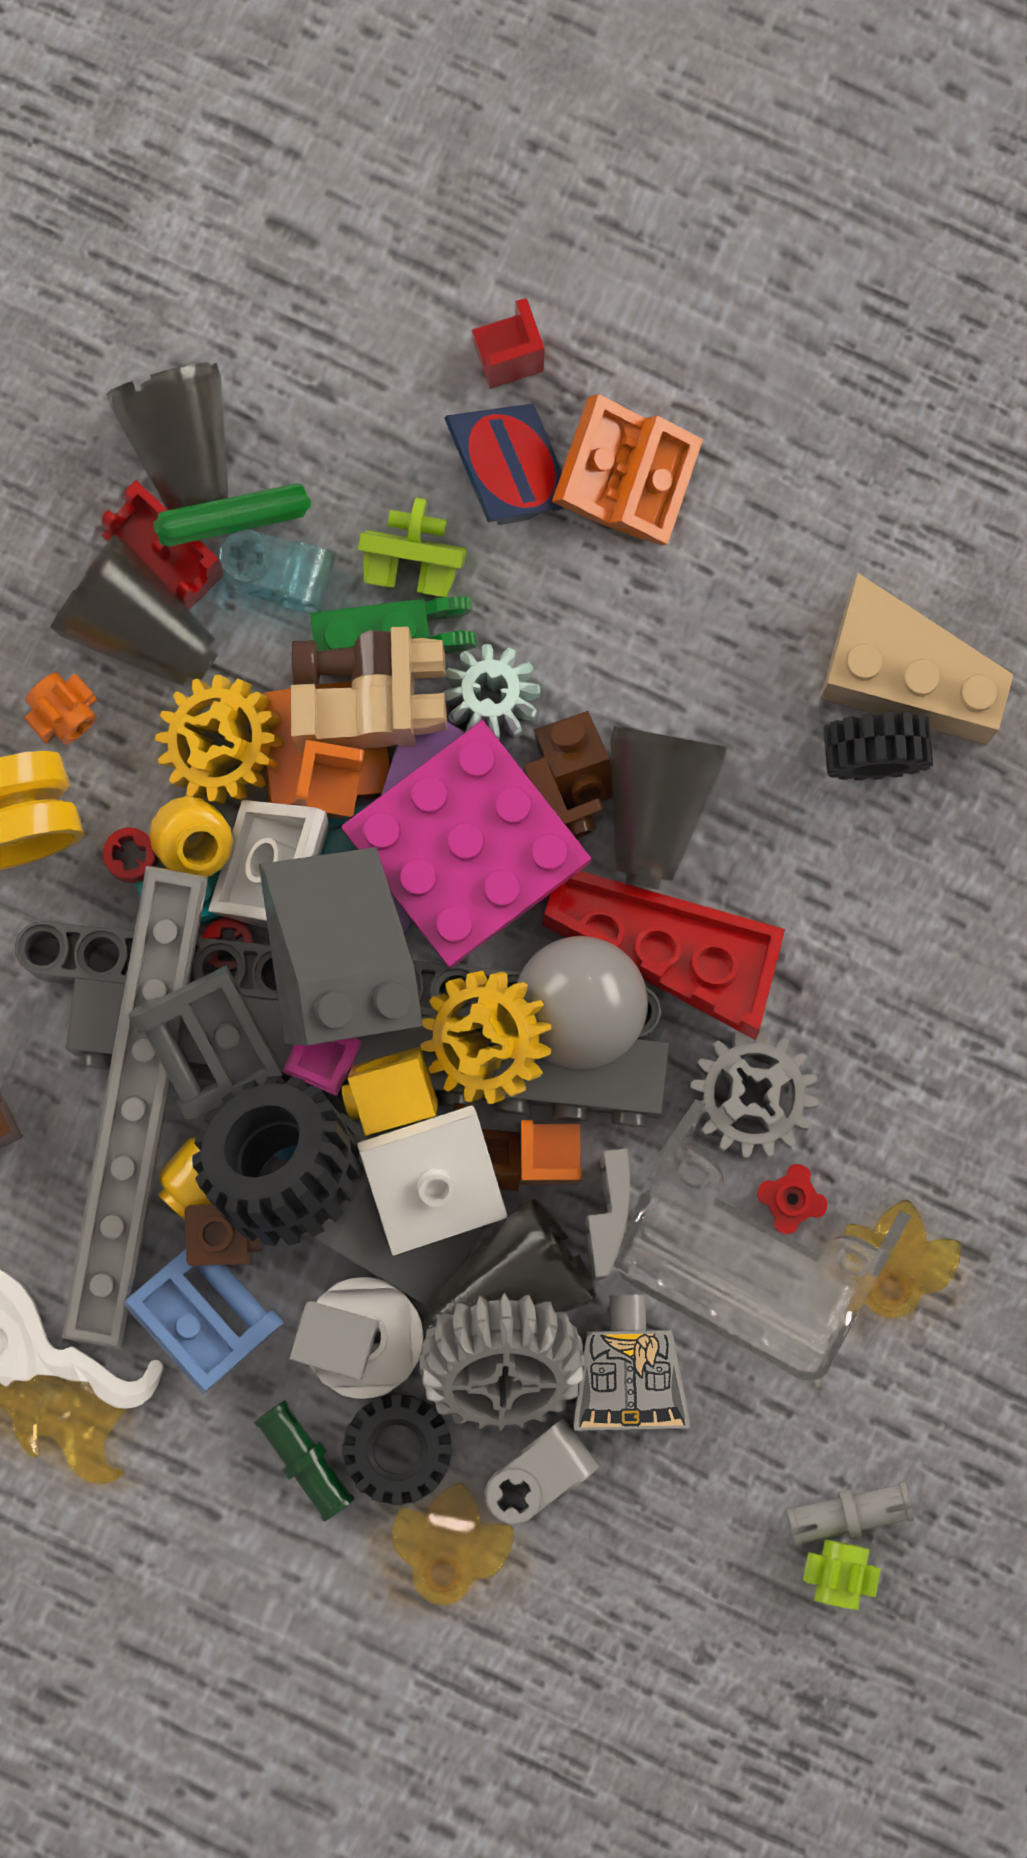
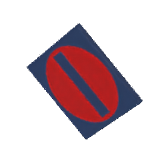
[444,403,565,525]

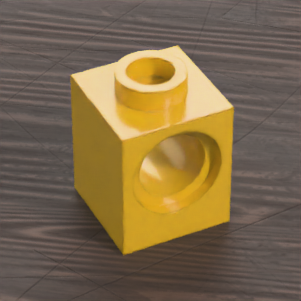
[342,1046,438,1136]

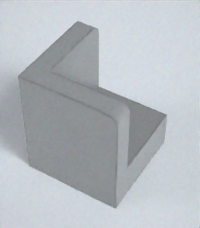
[289,1301,380,1380]

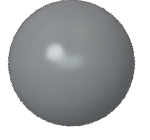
[517,936,648,1070]

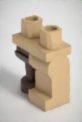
[291,627,447,754]

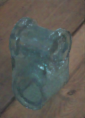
[220,530,335,613]

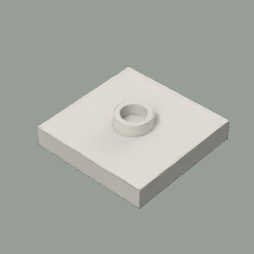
[357,1105,508,1256]

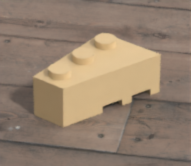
[820,573,1013,745]

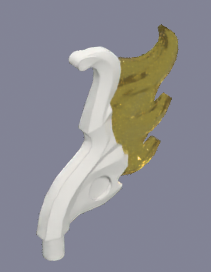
[0,1269,164,1484]

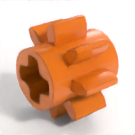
[24,672,98,745]

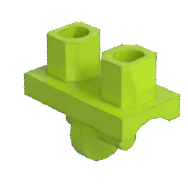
[357,497,467,597]

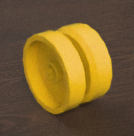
[0,751,85,870]

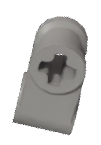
[484,1417,600,1524]

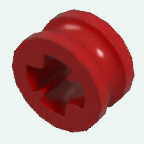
[102,827,158,884]
[202,918,254,971]

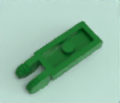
[310,596,477,654]

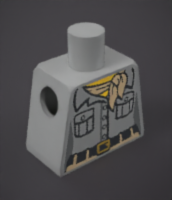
[572,1295,690,1431]

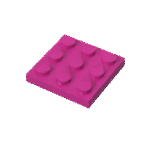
[341,720,592,970]

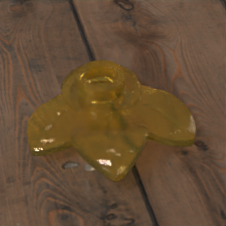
[841,1200,961,1318]
[392,1483,514,1605]

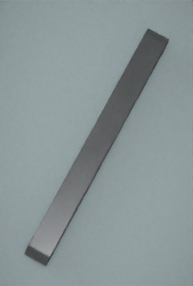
[15,921,661,1040]

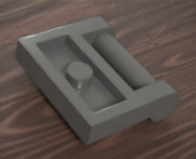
[128,965,282,1120]

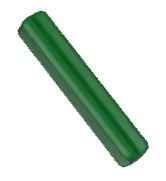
[153,484,311,547]

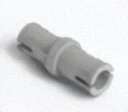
[786,1482,914,1547]

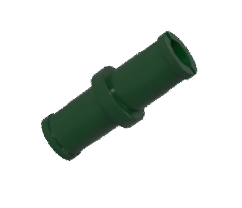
[254,1400,355,1522]

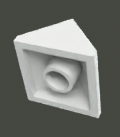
[208,800,330,929]

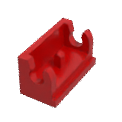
[101,480,224,615]

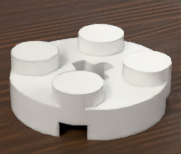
[309,1277,424,1399]

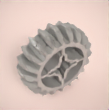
[419,1293,585,1432]

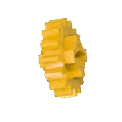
[155,675,284,804]
[420,971,552,1104]

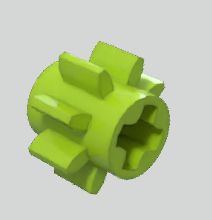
[803,1539,881,1610]

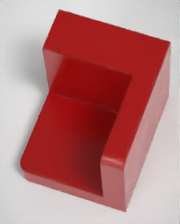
[472,298,545,389]

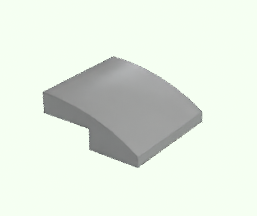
[584,1148,630,1280]

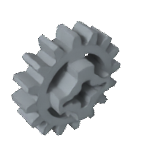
[689,1030,819,1160]

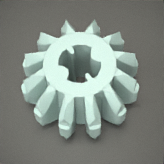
[442,644,540,740]

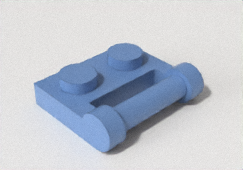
[124,1249,284,1395]

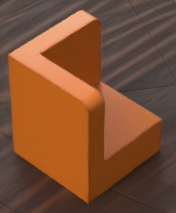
[295,740,365,821]
[521,1120,582,1185]

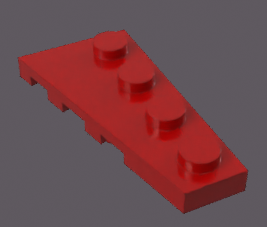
[542,871,785,1040]

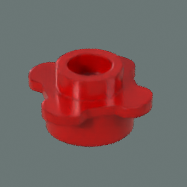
[757,1164,828,1234]

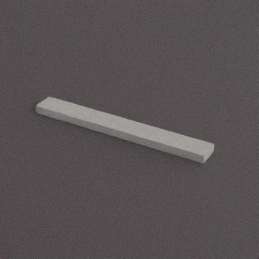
[62,866,208,1349]

